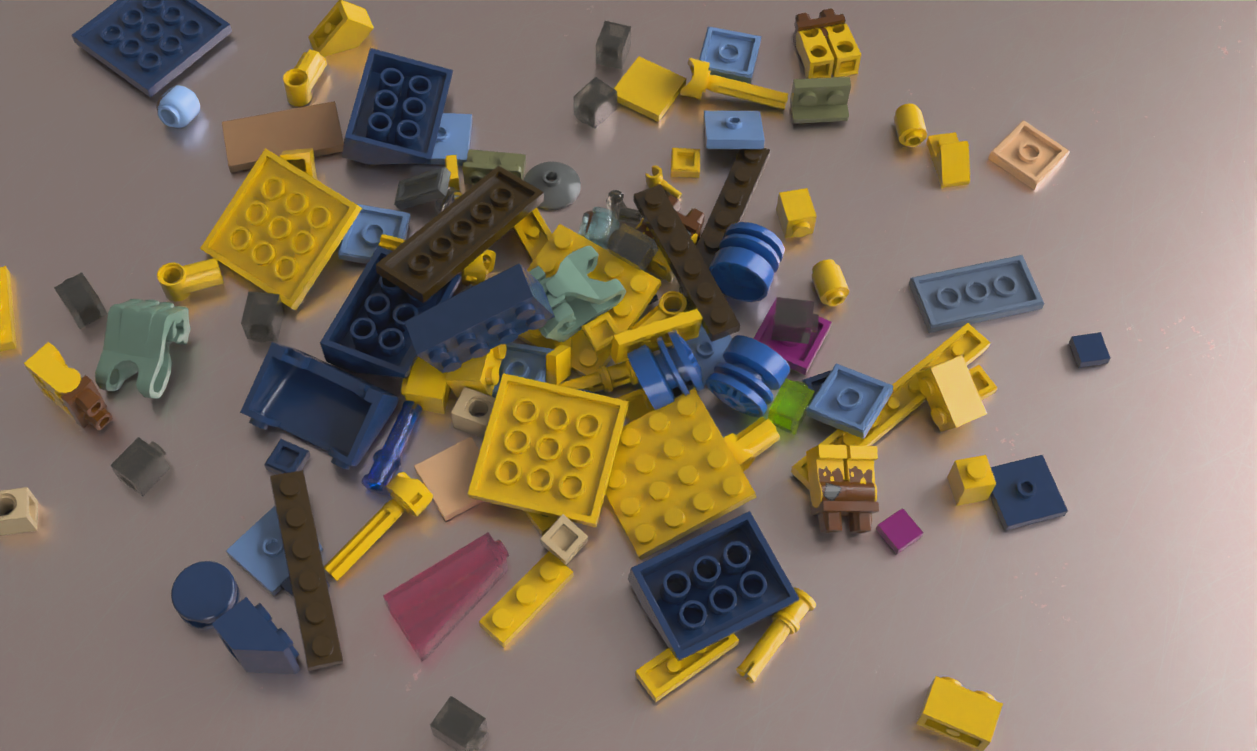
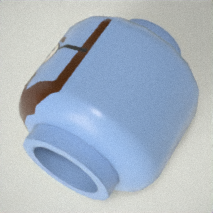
[156,85,200,128]

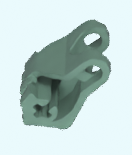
[529,246,626,342]
[95,299,191,399]

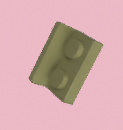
[790,77,851,123]
[462,149,526,185]

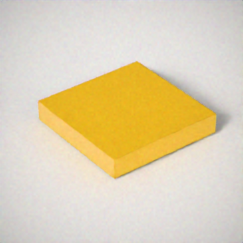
[610,56,687,122]

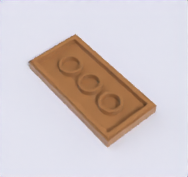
[222,101,344,173]

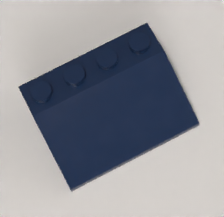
[342,48,453,165]
[320,246,462,378]
[628,511,800,661]

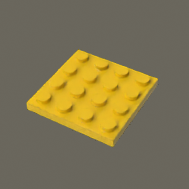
[200,148,362,311]
[518,224,661,376]
[467,373,628,527]
[605,388,757,560]

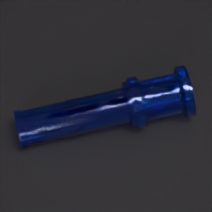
[361,401,423,494]

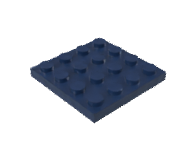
[71,0,232,97]

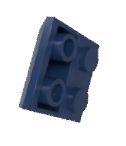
[211,597,301,674]

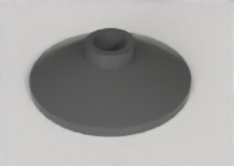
[524,162,581,210]

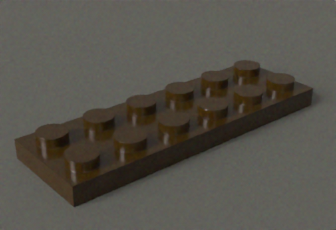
[376,165,544,303]

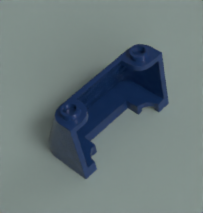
[240,342,400,470]

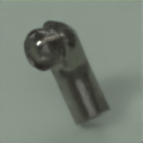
[606,190,642,225]

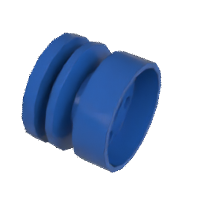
[709,222,785,302]
[627,329,705,410]
[706,335,790,418]

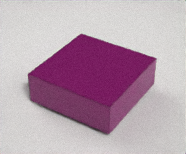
[876,508,924,554]

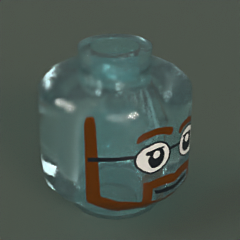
[578,207,620,250]

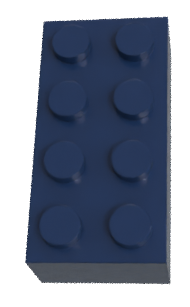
[405,263,555,373]

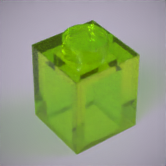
[768,378,815,435]

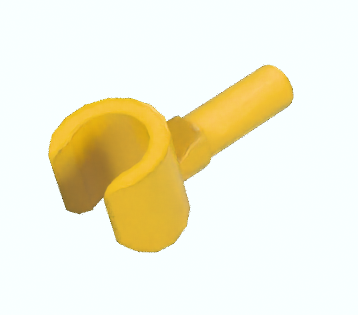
[645,165,682,199]

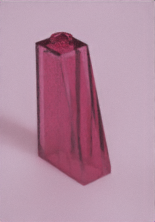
[383,532,509,662]

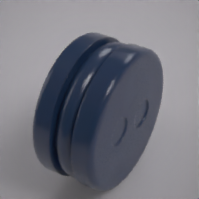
[171,561,240,629]

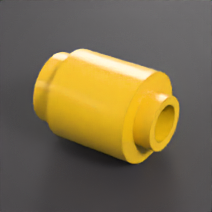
[894,103,927,147]
[811,259,849,306]

